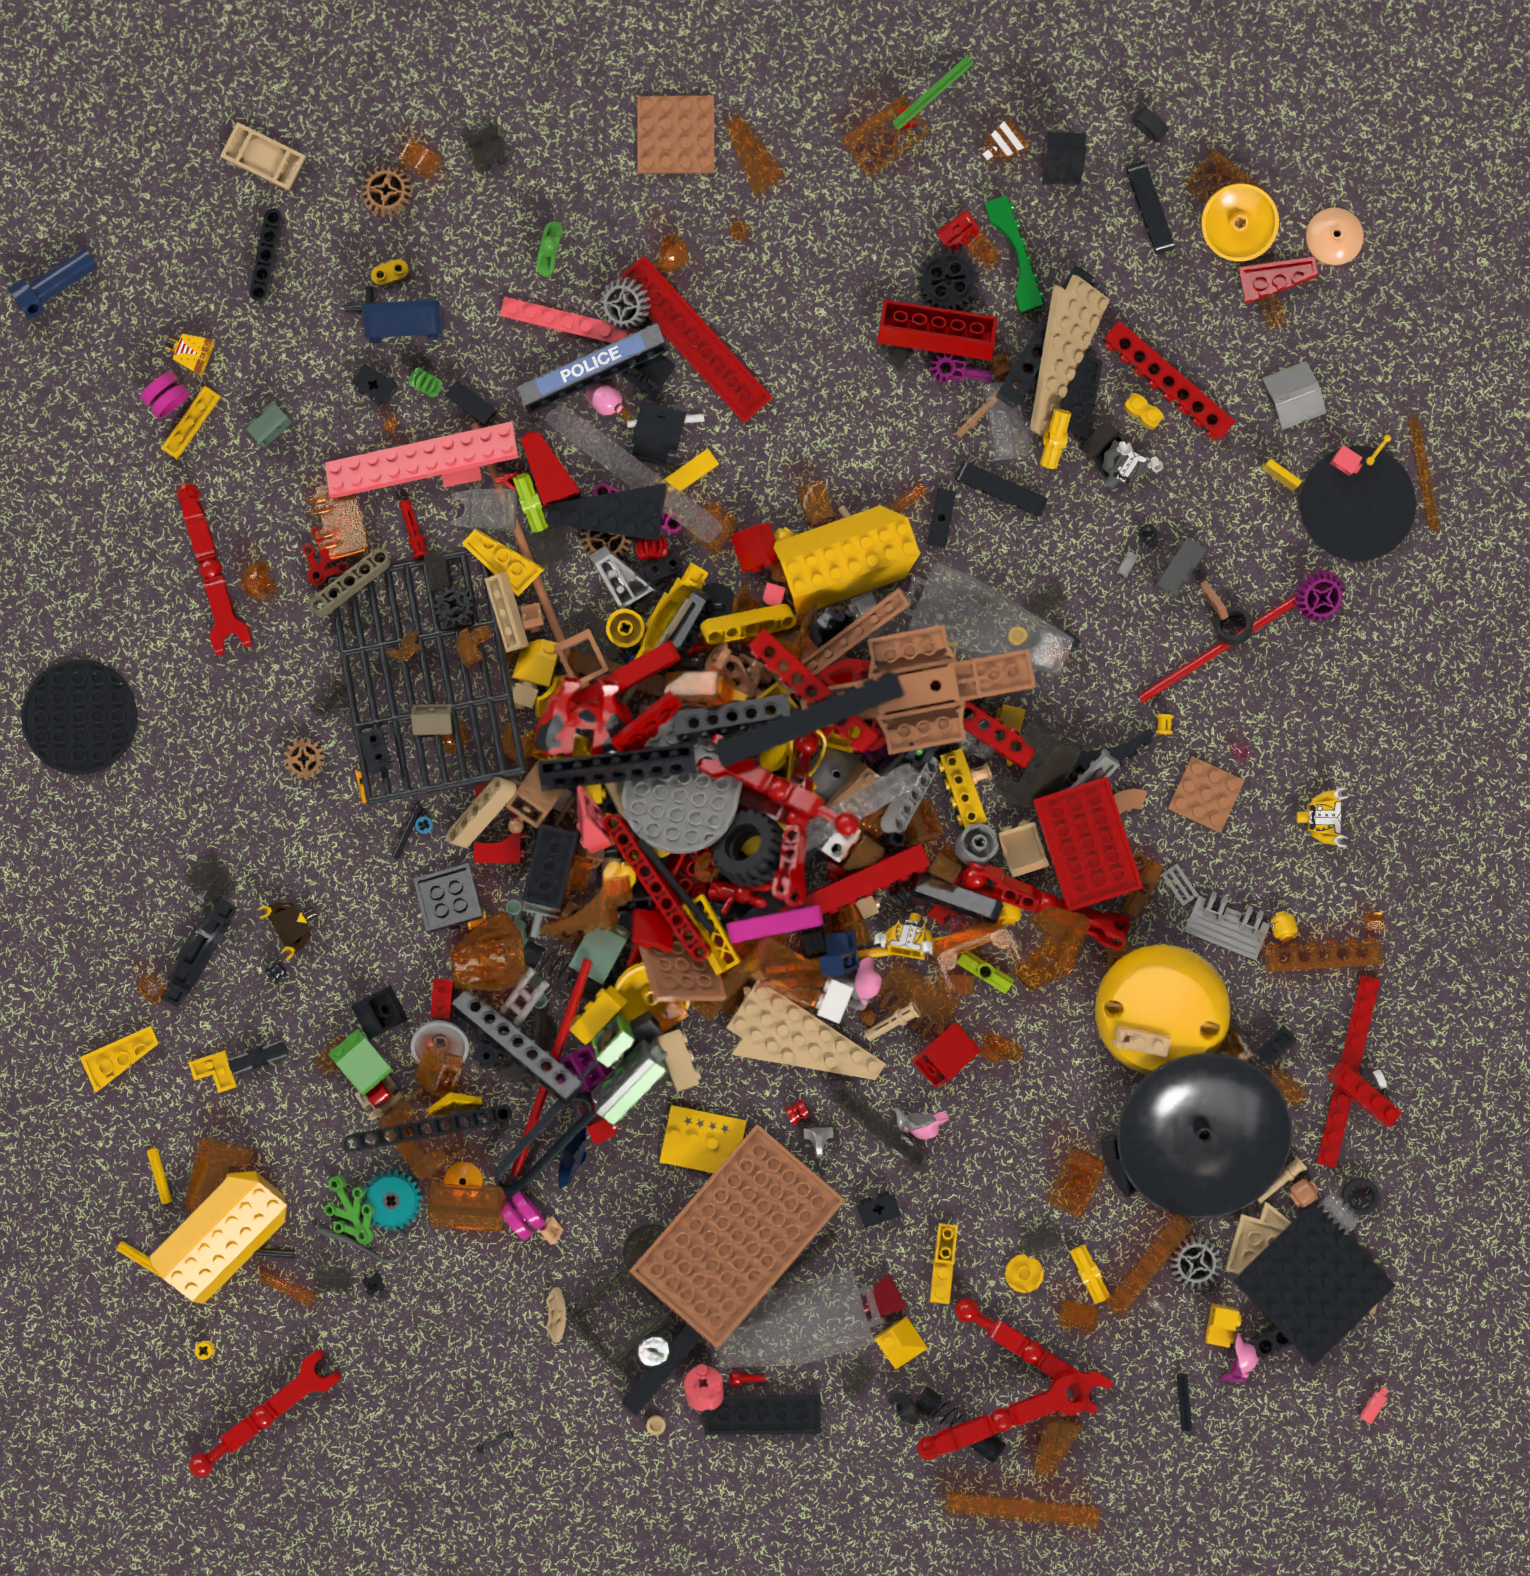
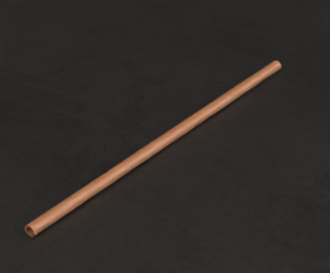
[471,422,582,693]

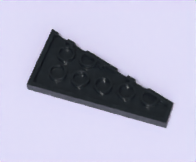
[546,483,668,541]

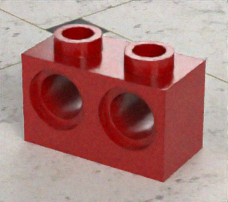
[430,978,455,1019]

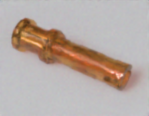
[259,1270,317,1309]

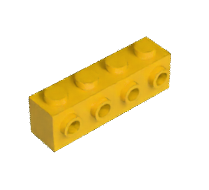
[938,748,987,829]

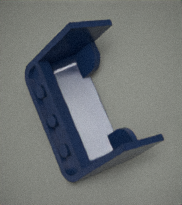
[361,300,445,343]

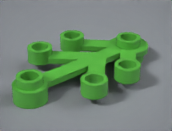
[324,1175,375,1245]

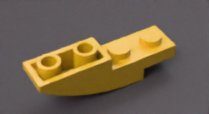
[930,1223,958,1305]

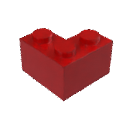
[579,1102,619,1145]

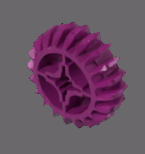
[1294,570,1346,622]

